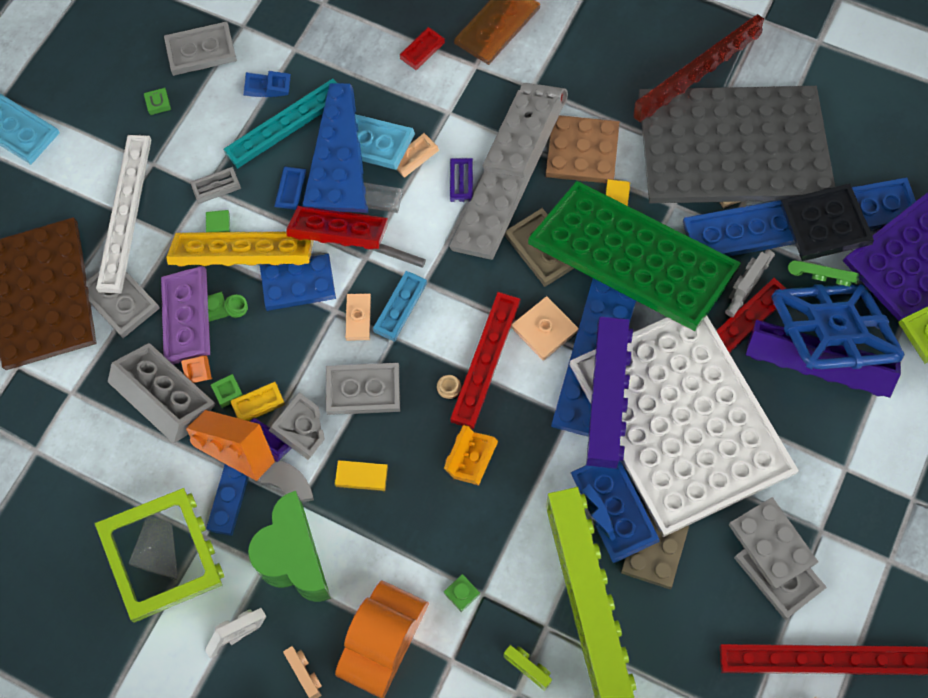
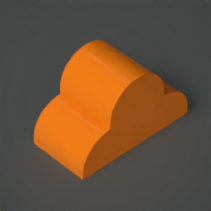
[335,580,429,698]

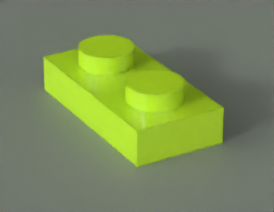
[504,645,552,691]

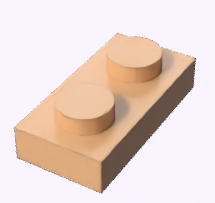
[283,646,322,698]

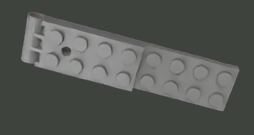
[449,83,568,260]

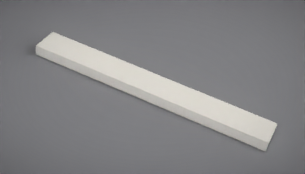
[96,135,151,293]

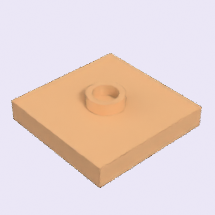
[511,296,579,361]

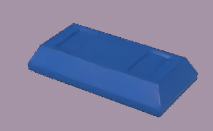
[275,167,306,210]

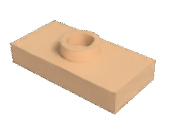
[396,133,439,178]
[345,294,371,341]

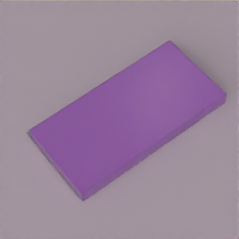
[161,266,210,364]

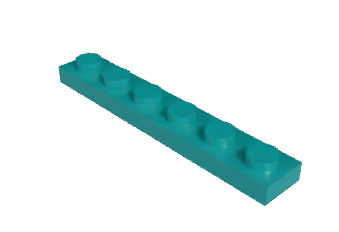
[223,78,337,169]

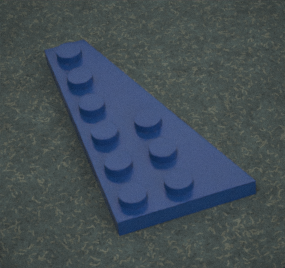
[302,83,368,213]

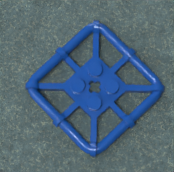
[772,284,905,370]

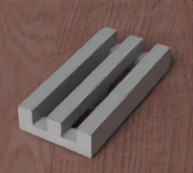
[190,167,241,204]

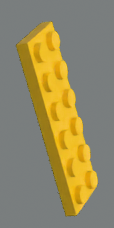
[167,232,314,266]

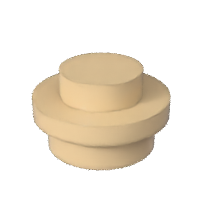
[437,375,461,399]

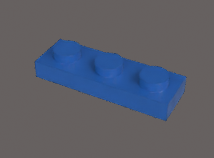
[206,464,249,536]

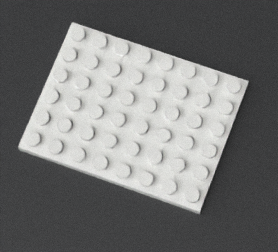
[569,315,799,537]

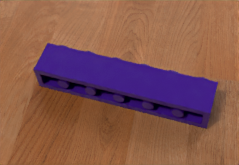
[586,317,633,469]
[746,320,901,398]

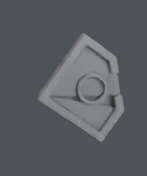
[269,392,325,460]

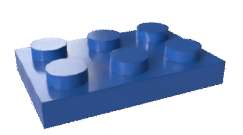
[260,254,336,311]

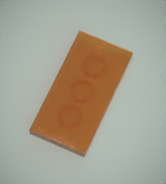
[454,0,540,65]

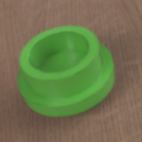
[224,295,248,318]

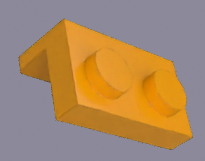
[444,425,498,485]

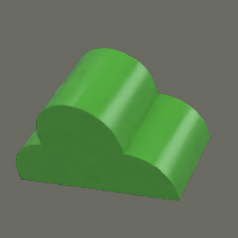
[248,491,331,602]

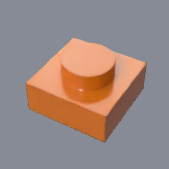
[181,356,212,383]

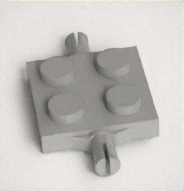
[725,250,775,317]

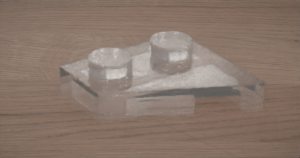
[128,516,178,580]

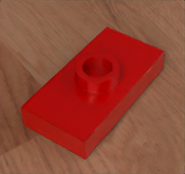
[400,27,445,70]

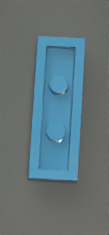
[373,271,427,342]

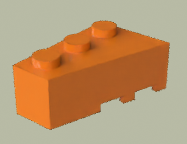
[186,410,275,481]

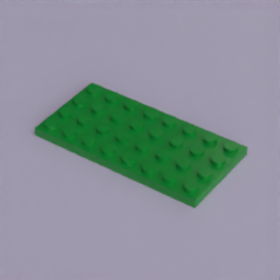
[528,181,741,331]

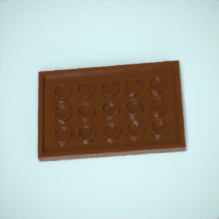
[0,217,97,370]

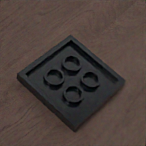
[781,183,874,261]

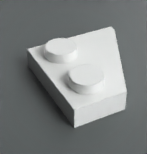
[205,608,266,659]

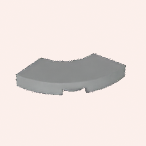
[260,460,314,502]

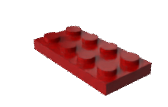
[286,206,388,249]

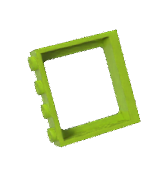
[95,488,225,623]

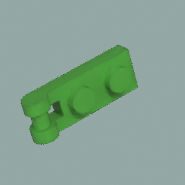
[788,261,859,287]

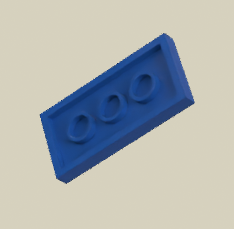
[570,461,660,563]

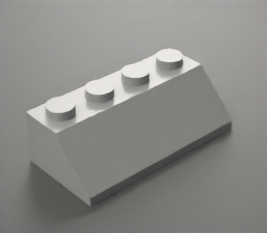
[108,343,215,444]

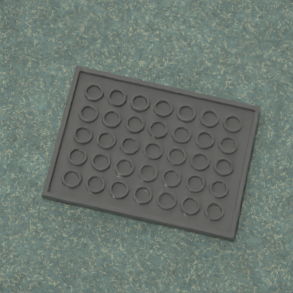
[639,86,835,203]

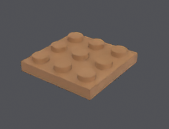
[546,115,620,183]

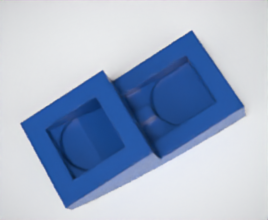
[243,71,290,97]
[582,484,616,541]

